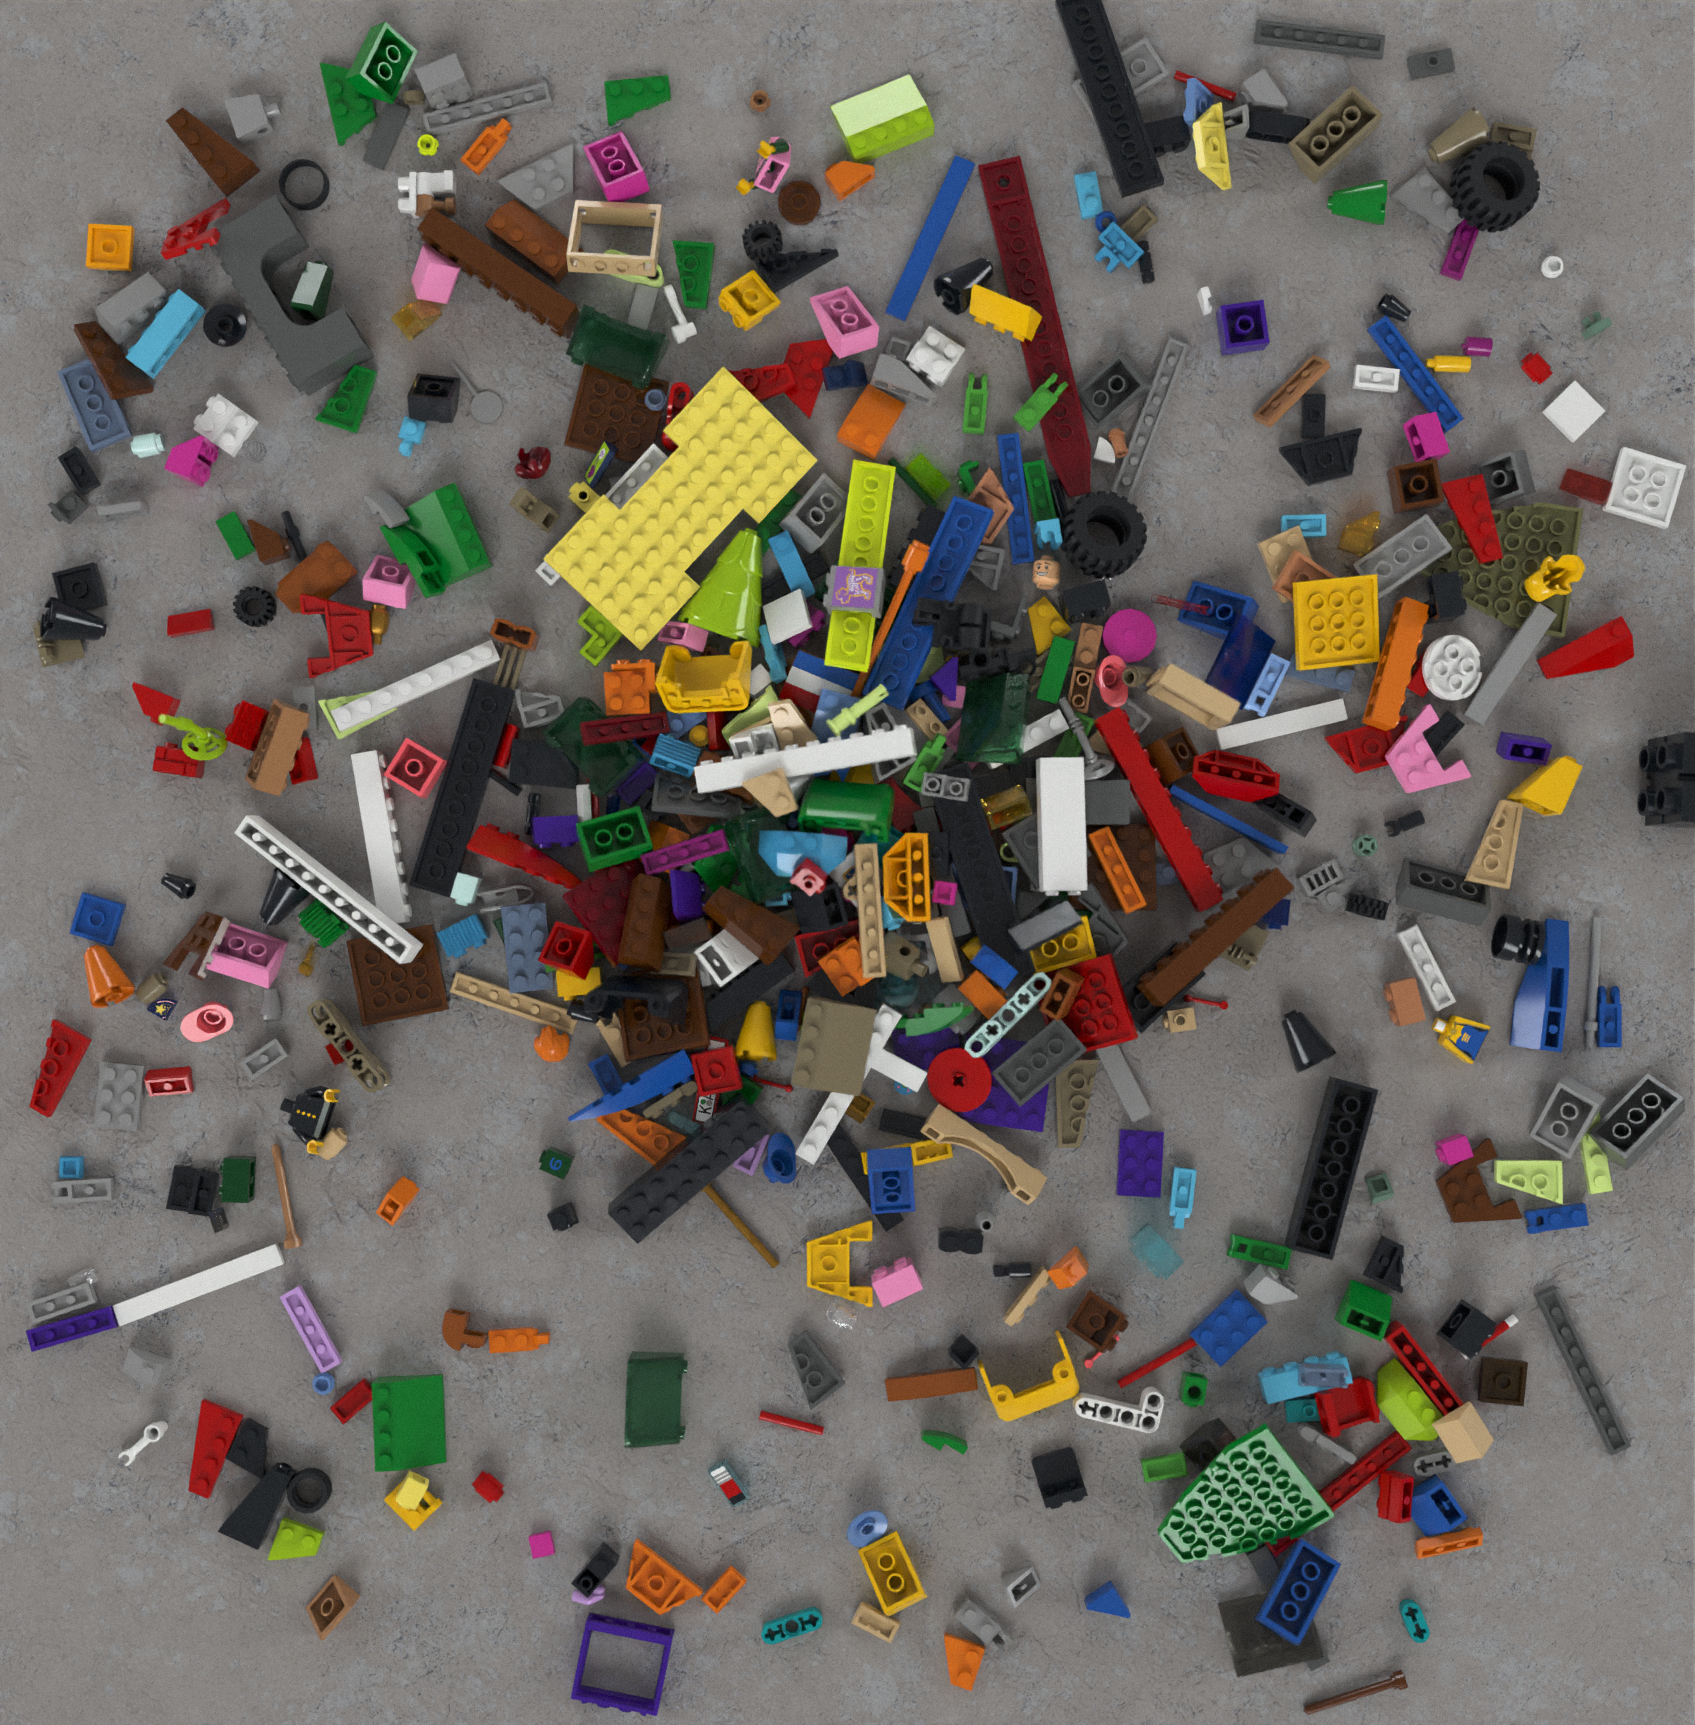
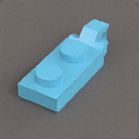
[759,624,788,684]
[1169,1166,1197,1229]

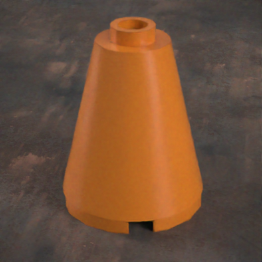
[83,945,135,1008]

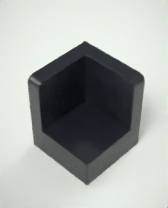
[947,1334,980,1370]

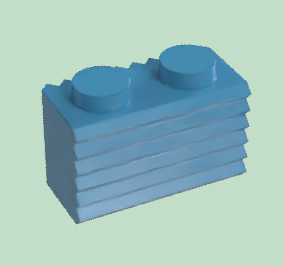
[649,733,701,778]
[436,914,490,959]

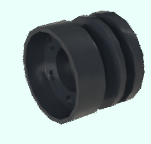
[1491,914,1546,966]

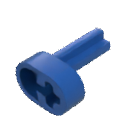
[908,680,951,724]

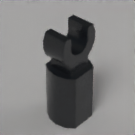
[1384,810,1425,837]
[993,1262,1032,1278]

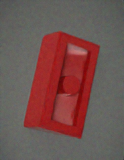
[167,609,215,638]
[707,711,730,751]
[494,724,521,769]
[289,737,318,785]
[144,1066,193,1097]

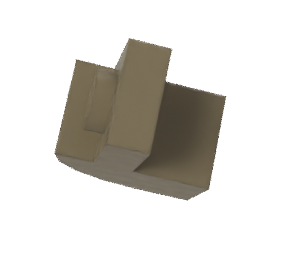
[509,487,560,534]

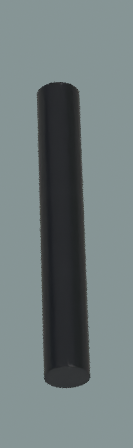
[490,768,522,797]

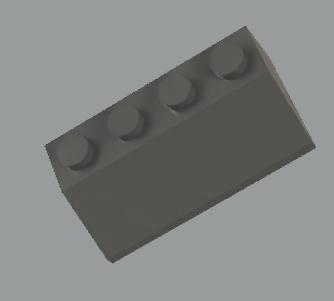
[1396,857,1491,927]
[1589,1074,1685,1171]

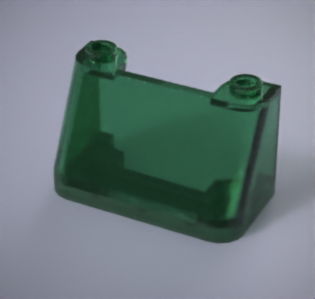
[566,304,670,390]
[542,697,646,797]
[725,806,800,904]
[624,1351,688,1448]

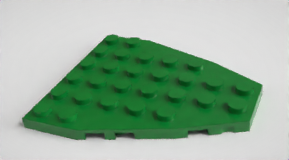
[1157,1423,1335,1563]

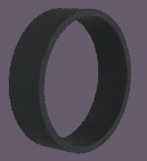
[279,159,330,211]

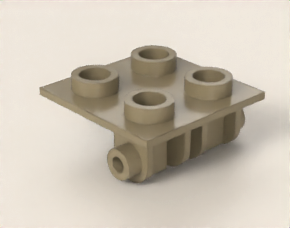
[32,620,85,667]
[1219,925,1269,971]

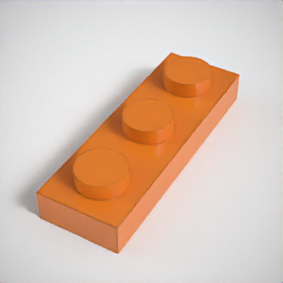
[1415,1527,1483,1559]

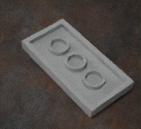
[1072,37,1169,121]
[1352,514,1453,600]

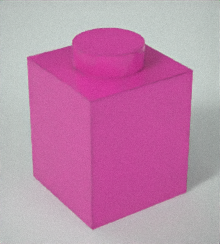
[1435,1133,1474,1166]

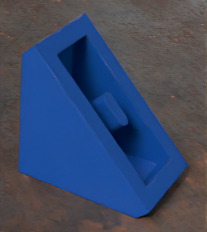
[1084,1580,1131,1618]

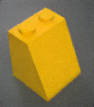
[1507,756,1583,816]

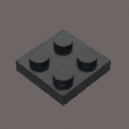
[52,562,108,611]

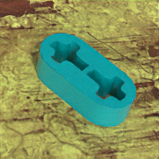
[1399,1599,1430,1643]

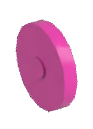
[1102,609,1157,664]

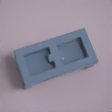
[1298,1363,1349,1388]

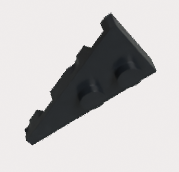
[754,248,839,293]

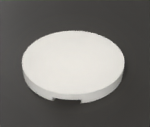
[1422,635,1482,701]

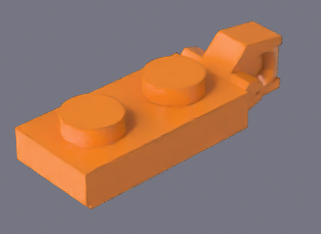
[461,118,512,176]
[488,1327,550,1353]

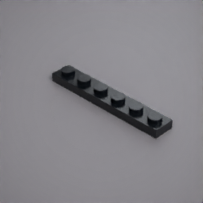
[827,1123,904,1232]

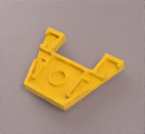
[807,1220,873,1307]

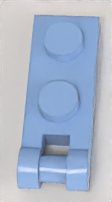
[1243,653,1291,717]

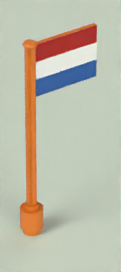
[779,539,930,713]

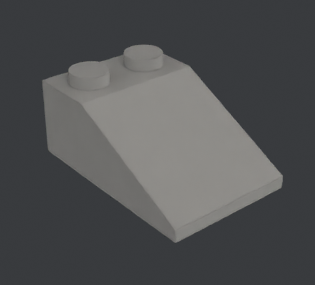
[779,472,848,554]
[1530,1075,1606,1159]

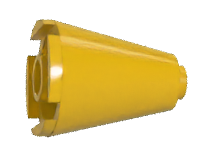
[734,1001,777,1062]

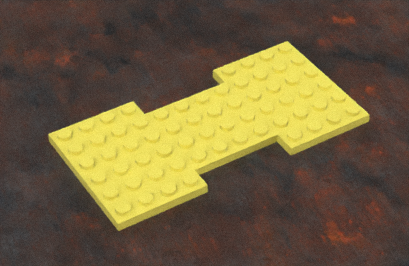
[543,366,818,651]

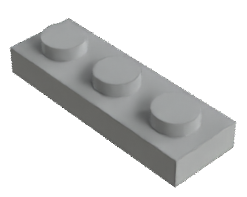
[26,1281,98,1324]

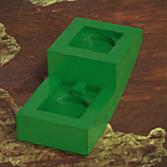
[921,1430,968,1455]

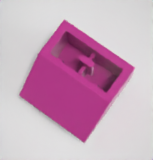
[164,435,219,487]

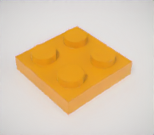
[86,223,135,271]

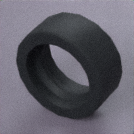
[287,1468,332,1514]

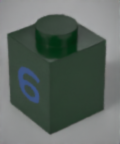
[538,1146,575,1179]

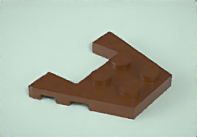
[163,911,231,981]
[1435,1138,1522,1223]

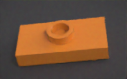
[701,1565,747,1614]

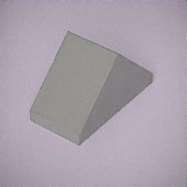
[1223,104,1249,140]
[1001,1566,1041,1609]

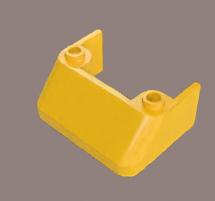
[977,1330,1080,1421]

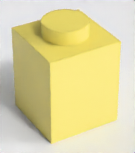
[395,1470,429,1510]

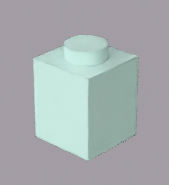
[450,872,482,906]

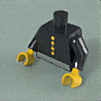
[280,1086,340,1155]

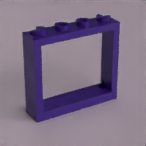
[571,1612,675,1716]

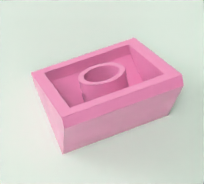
[411,243,461,304]

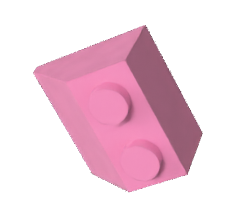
[363,555,416,609]

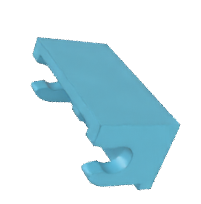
[1033,518,1062,551]

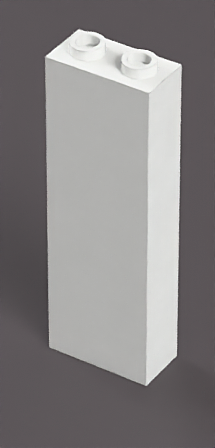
[1036,757,1087,896]

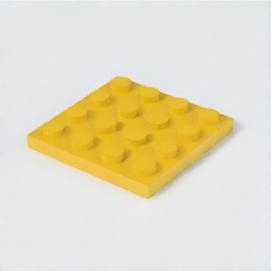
[1293,574,1380,670]

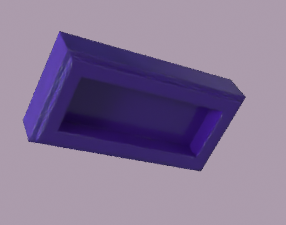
[615,761,657,806]

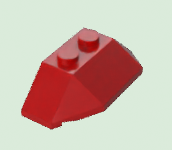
[1192,750,1280,802]

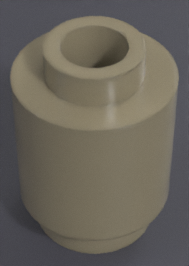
[135,972,169,1004]

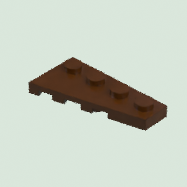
[73,321,154,400]

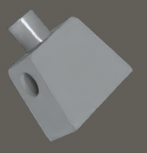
[225,94,282,147]

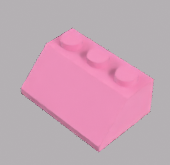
[206,923,287,989]

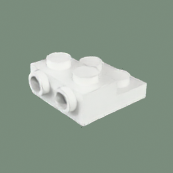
[906,326,965,387]
[193,394,259,457]

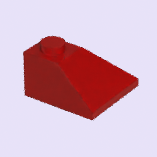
[538,921,594,980]

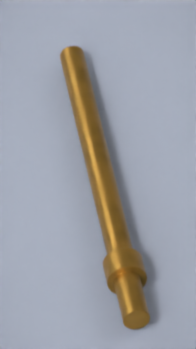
[701,1182,779,1268]

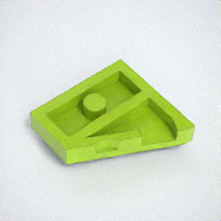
[267,1517,325,1561]

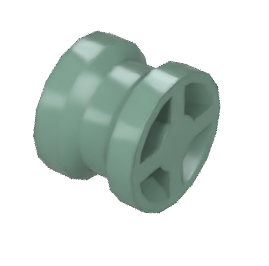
[1352,835,1378,857]

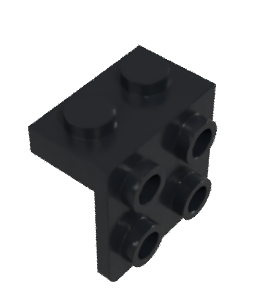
[1031,1447,1088,1509]

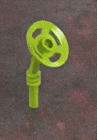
[159,714,228,761]

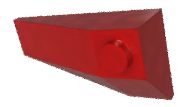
[1536,616,1634,679]

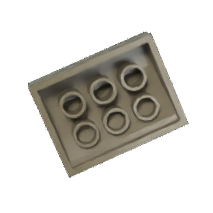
[791,996,877,1096]

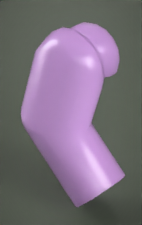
[572,1584,605,1605]

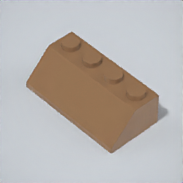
[245,698,310,796]

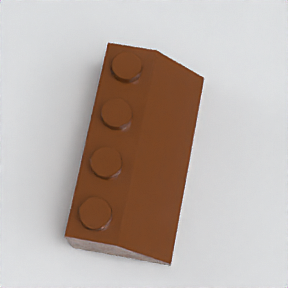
[485,199,584,285]

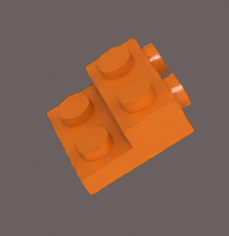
[817,935,875,997]

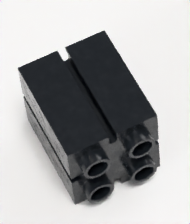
[1637,732,1695,828]

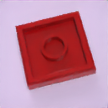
[690,1045,743,1097]

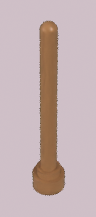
[271,1144,303,1249]

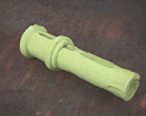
[826,684,889,737]

